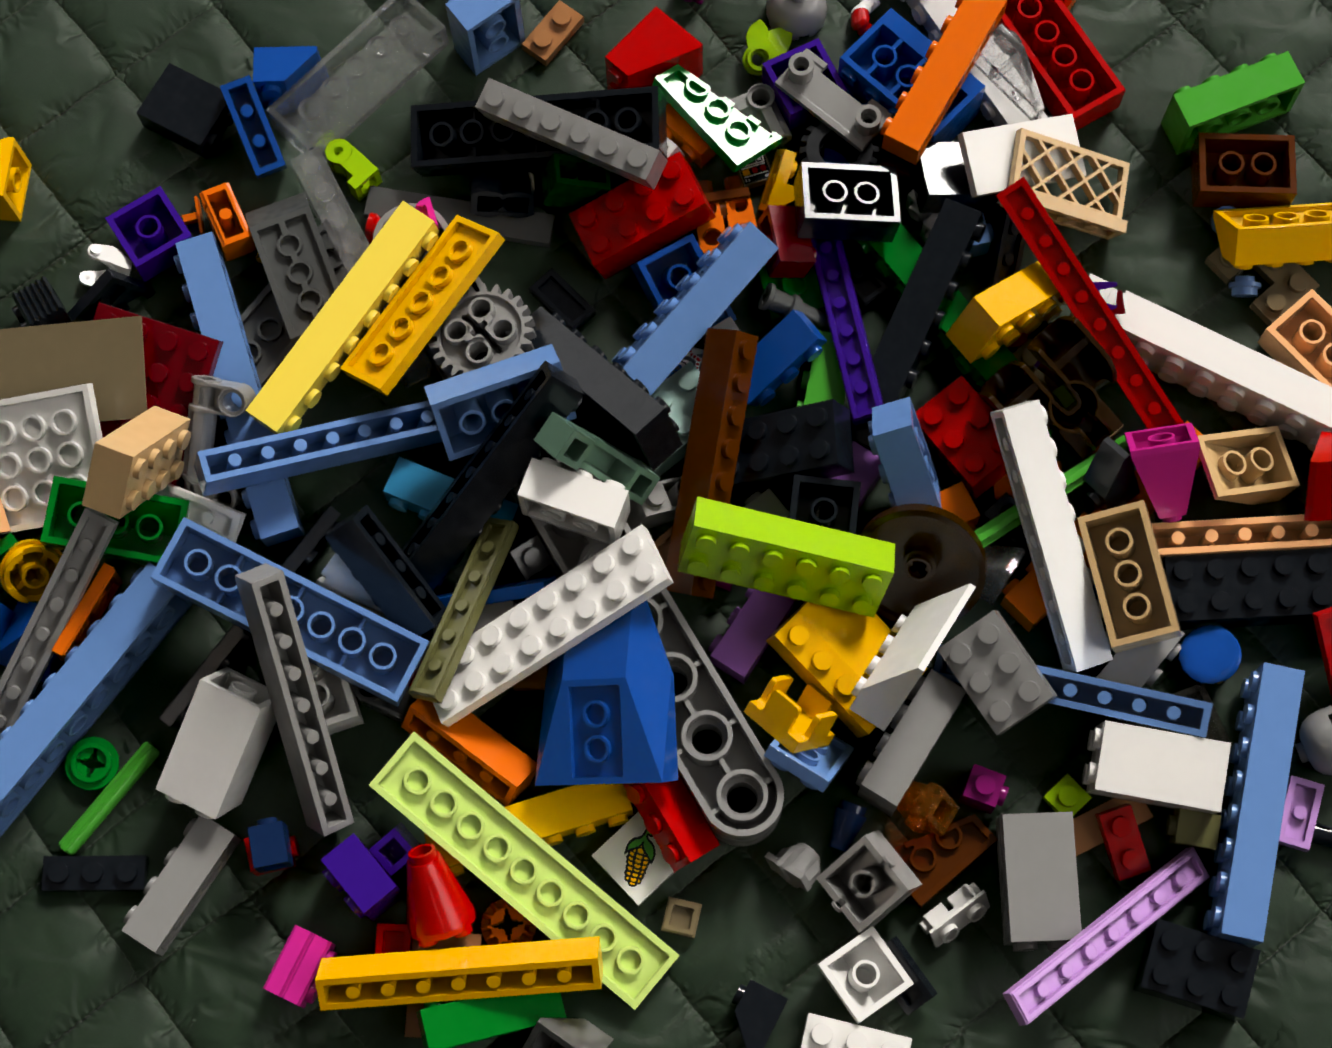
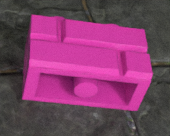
[263,925,337,1008]

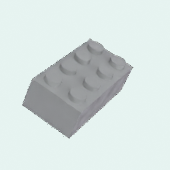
[855,669,966,817]

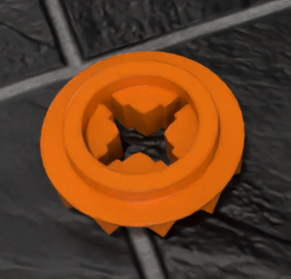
[481,899,536,945]

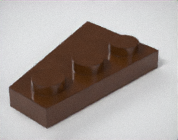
[894,814,998,909]

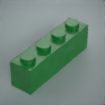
[416,992,566,1048]

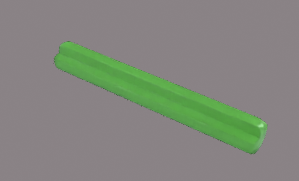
[58,742,160,856]

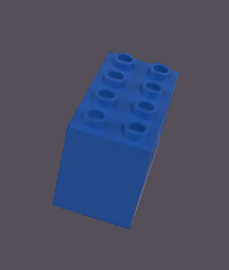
[838,8,985,142]

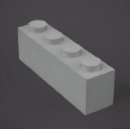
[121,816,241,956]

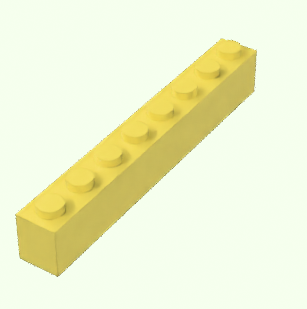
[245,201,439,434]

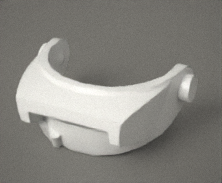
[79,244,132,287]

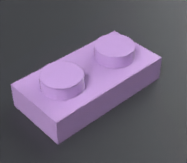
[1279,775,1325,852]

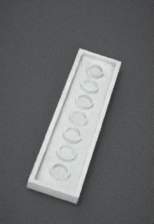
[433,524,674,727]

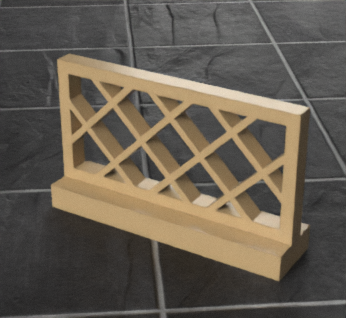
[1000,128,1130,240]

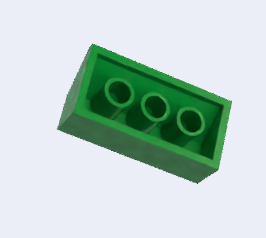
[40,476,190,566]

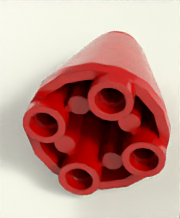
[407,844,476,948]

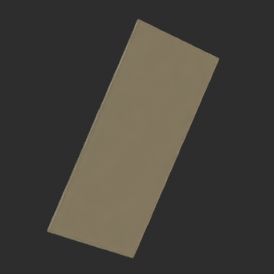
[0,316,147,422]

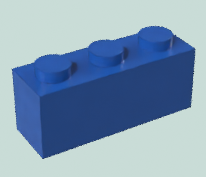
[220,75,287,179]
[747,309,827,406]

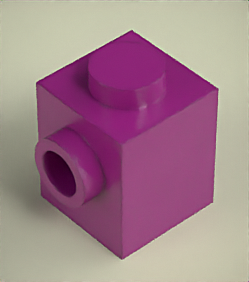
[958,764,1009,814]

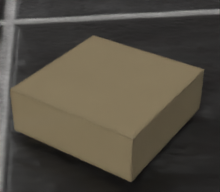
[661,897,702,939]

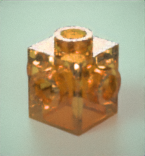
[896,781,960,836]

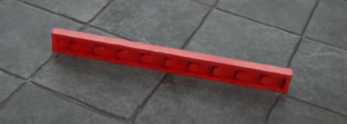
[996,177,1200,459]

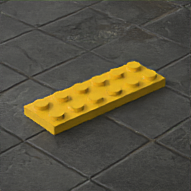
[340,215,505,396]

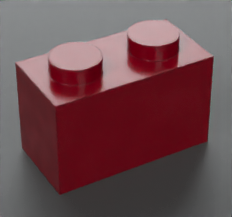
[757,205,817,278]

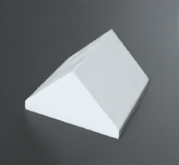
[816,926,914,1024]

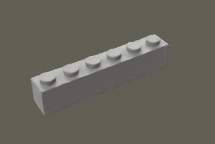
[475,78,668,190]

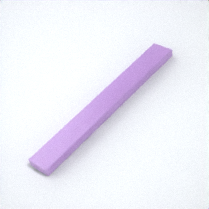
[1003,847,1210,1026]

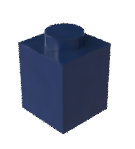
[247,817,294,873]

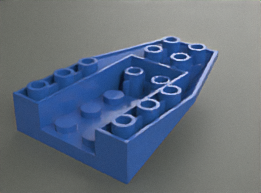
[535,600,678,786]

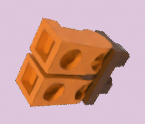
[696,175,757,254]

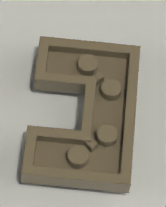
[1204,247,1320,326]

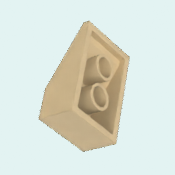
[1197,426,1300,505]

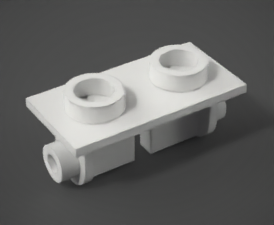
[919,882,990,948]

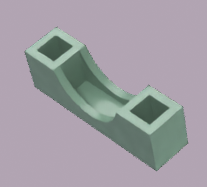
[534,412,660,505]

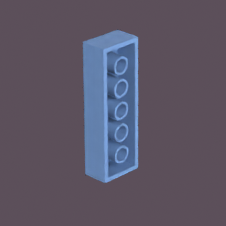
[611,222,779,396]

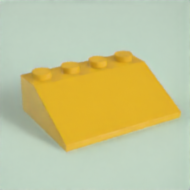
[765,601,928,738]

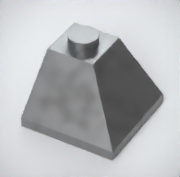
[523,1018,614,1048]

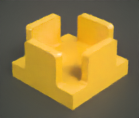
[744,674,838,754]

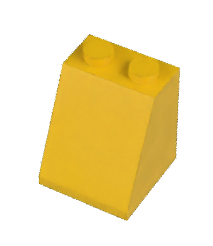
[0,137,32,222]

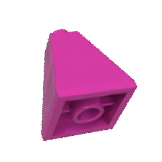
[1125,422,1200,523]

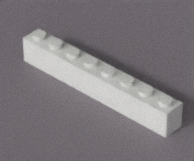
[990,400,1113,672]

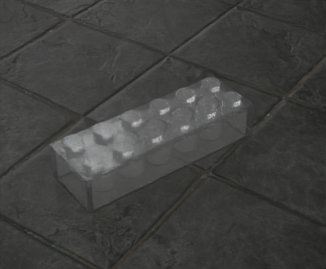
[266,0,449,166]

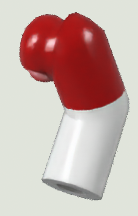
[850,0,881,37]

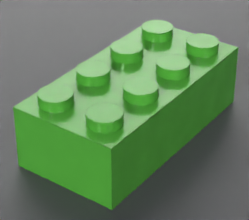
[1161,51,1305,155]

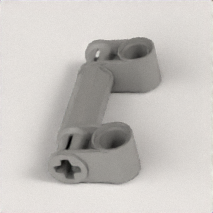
[181,375,256,509]

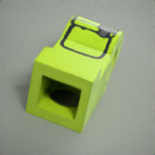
[325,139,383,202]

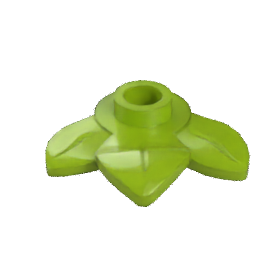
[742,19,793,76]

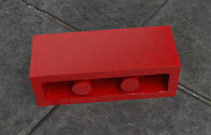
[623,774,720,873]

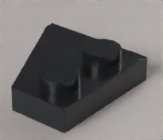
[68,269,156,322]

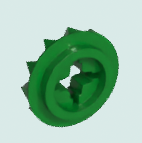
[65,737,120,791]

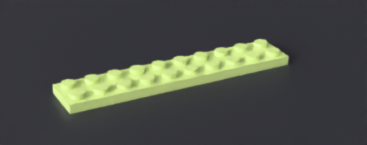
[369,731,680,1010]

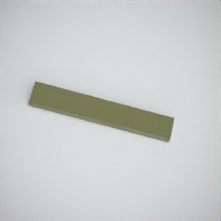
[408,517,520,704]

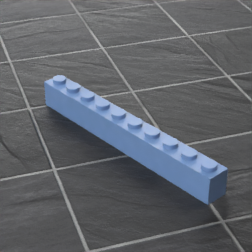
[173,231,305,547]

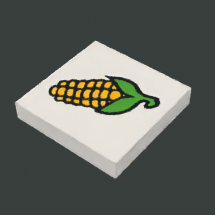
[591,812,674,907]

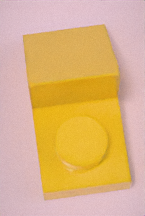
[758,149,798,211]

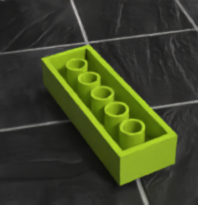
[677,496,895,617]

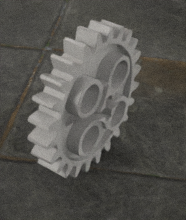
[429,283,537,377]

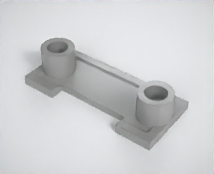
[775,48,893,152]

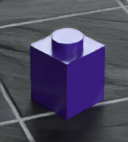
[369,822,420,876]

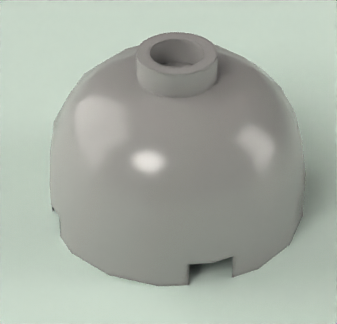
[766,0,827,40]
[1295,705,1332,776]

